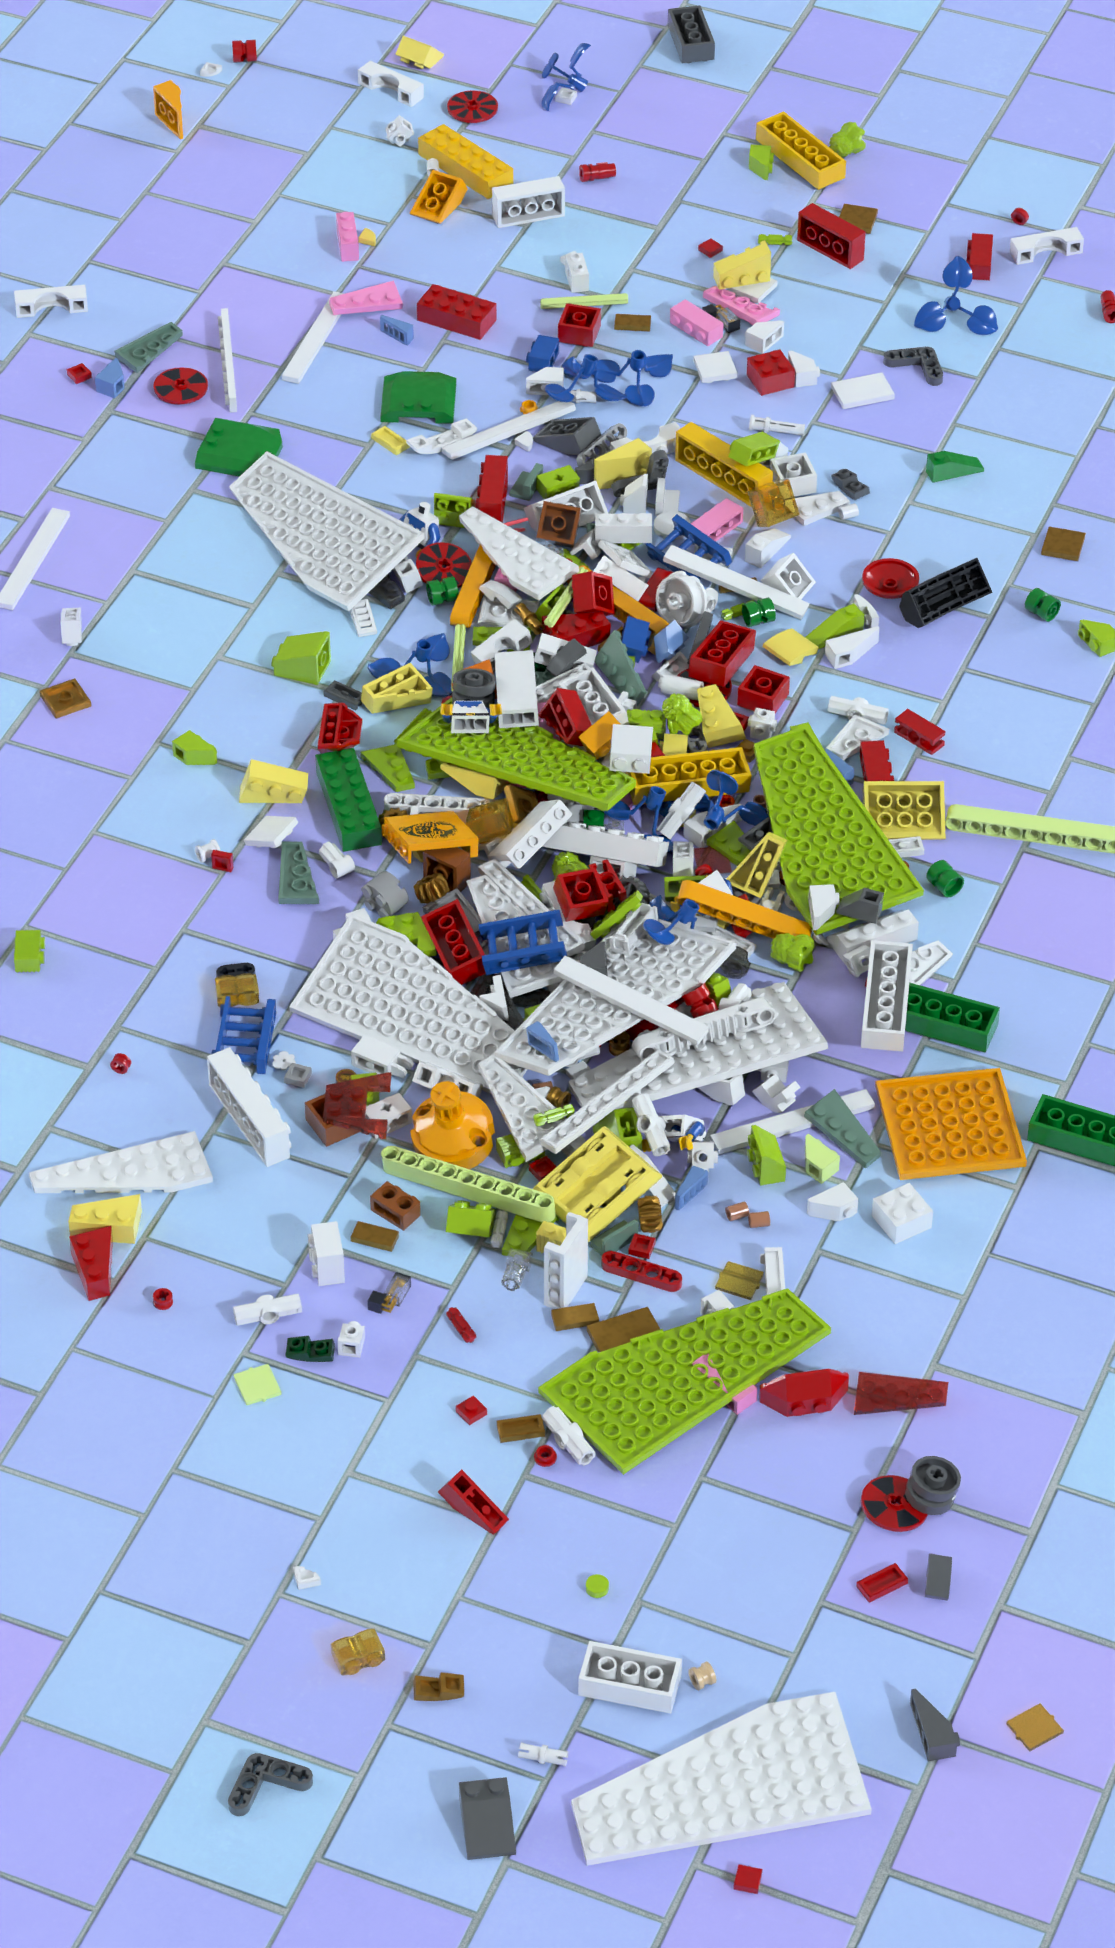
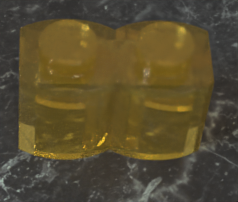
[215,973,259,1007]
[330,1629,385,1675]

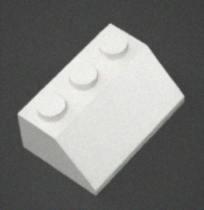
[595,513,652,543]

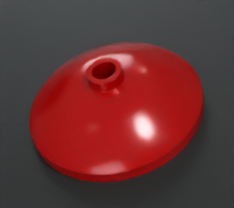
[862,558,919,599]

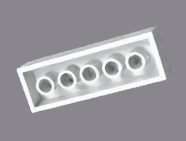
[542,821,669,867]
[861,940,913,1052]
[207,1047,291,1167]

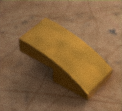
[413,1672,464,1701]

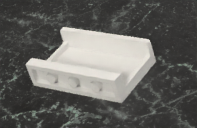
[487,799,572,869]
[544,1212,588,1309]

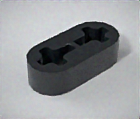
[216,962,256,985]

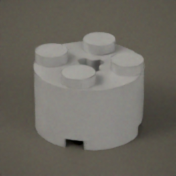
[361,871,409,918]

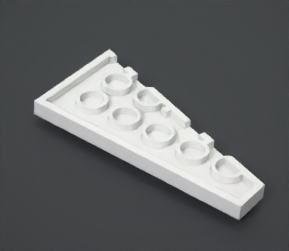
[479,1053,567,1162]

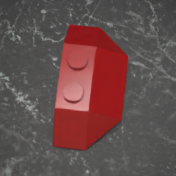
[318,703,363,754]
[759,1369,849,1417]

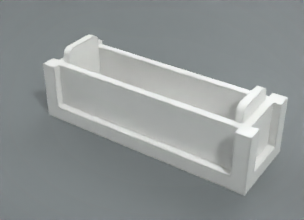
[609,903,658,955]
[760,1247,785,1295]

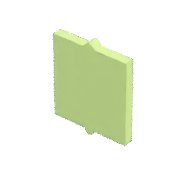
[233,1364,282,1405]

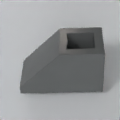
[837,888,884,924]

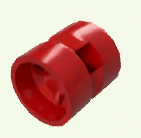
[232,39,257,63]
[682,983,719,1018]

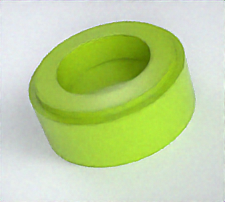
[586,1574,609,1598]

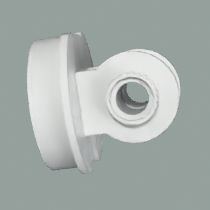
[656,571,718,628]

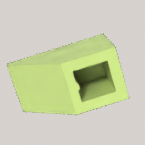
[805,1134,840,1184]

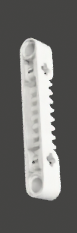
[632,998,776,1061]

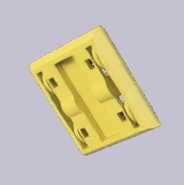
[533,1126,662,1242]

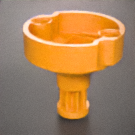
[410,1081,495,1169]

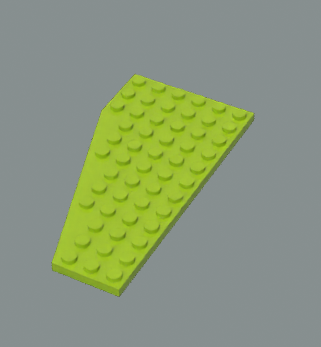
[397,697,636,811]
[754,725,924,935]
[538,1288,831,1475]

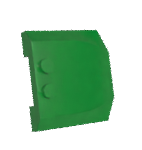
[380,371,457,424]
[195,418,283,477]

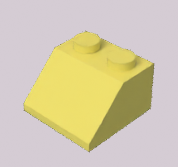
[396,36,444,69]

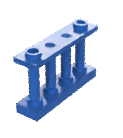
[645,514,732,582]
[478,909,567,975]
[211,996,277,1074]

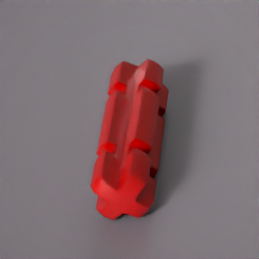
[446,1307,476,1343]

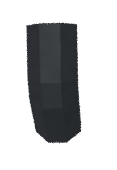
[899,558,993,628]

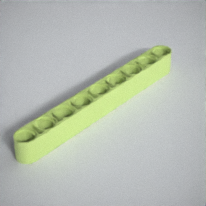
[945,804,1115,853]
[381,1146,556,1222]

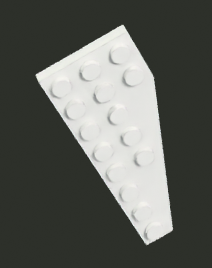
[459,506,579,601]
[466,874,564,998]
[29,1131,213,1193]

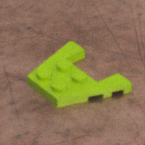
[376,912,437,957]

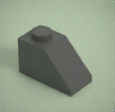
[580,942,608,976]

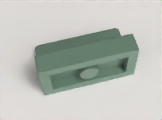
[509,463,543,501]
[591,1219,639,1256]

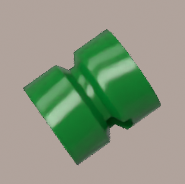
[426,576,459,606]
[1025,588,1061,622]
[742,597,776,627]
[926,860,964,898]

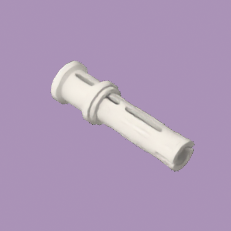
[749,414,805,436]

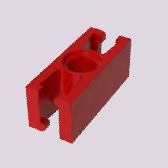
[894,709,946,755]
[589,859,627,912]

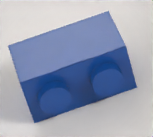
[526,335,559,372]
[621,616,651,663]

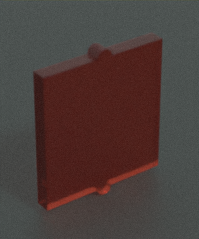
[694,846,732,874]

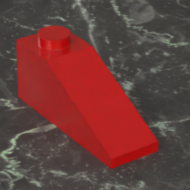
[438,1469,509,1535]

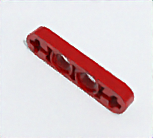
[601,1251,682,1292]

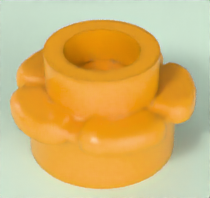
[520,400,538,415]

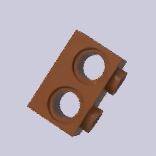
[370,1181,420,1231]

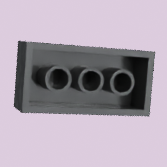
[668,5,715,63]

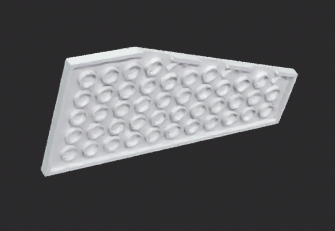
[229,451,425,611]
[495,910,736,1076]
[289,914,528,1094]
[568,982,828,1110]
[571,1692,872,1866]

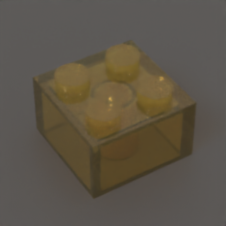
[747,479,800,527]
[466,798,513,844]

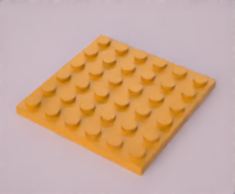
[875,1068,1027,1180]

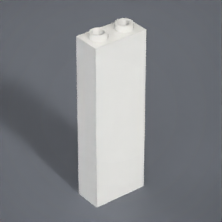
[494,650,539,728]

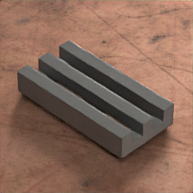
[324,680,362,711]

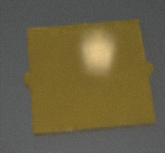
[715,1261,764,1300]
[1006,1703,1064,1752]

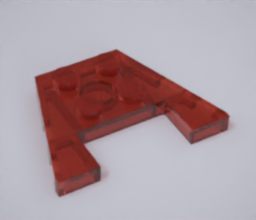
[323,1072,392,1139]

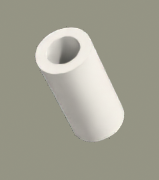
[658,674,704,701]

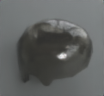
[720,946,751,979]

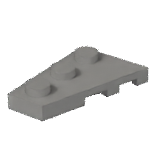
[422,888,482,937]

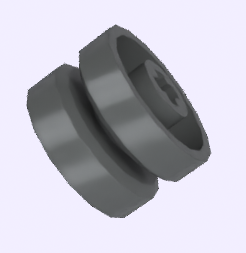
[452,668,496,709]
[905,1456,961,1515]

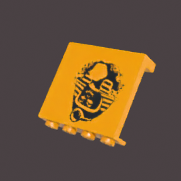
[381,811,478,864]

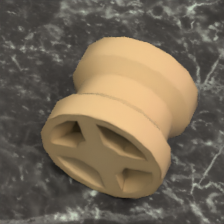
[688,1661,717,1691]

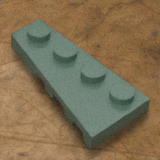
[114,322,183,373]
[594,630,647,706]
[278,841,319,904]
[804,1089,881,1169]

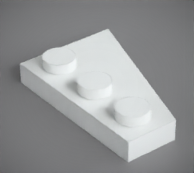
[783,491,850,526]

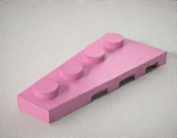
[703,286,780,325]

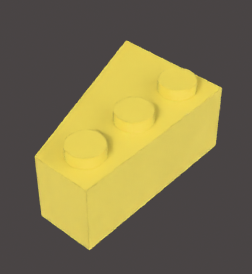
[713,240,771,290]
[361,663,433,714]
[697,684,746,748]
[239,759,308,803]
[726,832,787,898]
[68,1194,142,1244]

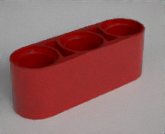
[638,567,674,612]

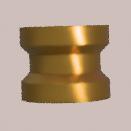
[609,1031,630,1056]
[546,1086,571,1109]

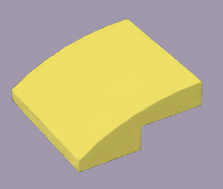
[762,628,819,666]

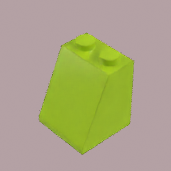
[271,631,331,685]

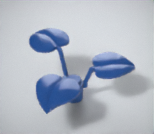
[542,43,591,111]
[914,256,998,335]
[592,350,673,406]
[545,354,627,402]
[368,633,452,697]
[694,770,769,830]
[603,786,676,854]
[643,895,699,945]

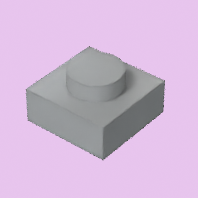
[284,1063,312,1088]

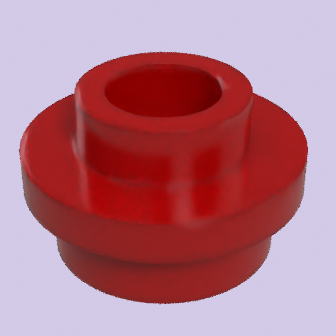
[534,1445,557,1467]

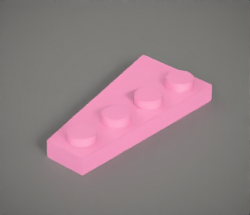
[329,280,403,315]

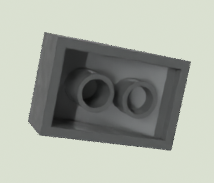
[533,417,601,456]
[459,1777,516,1860]

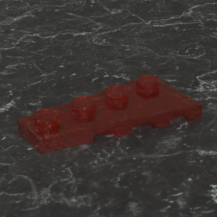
[854,1372,949,1415]

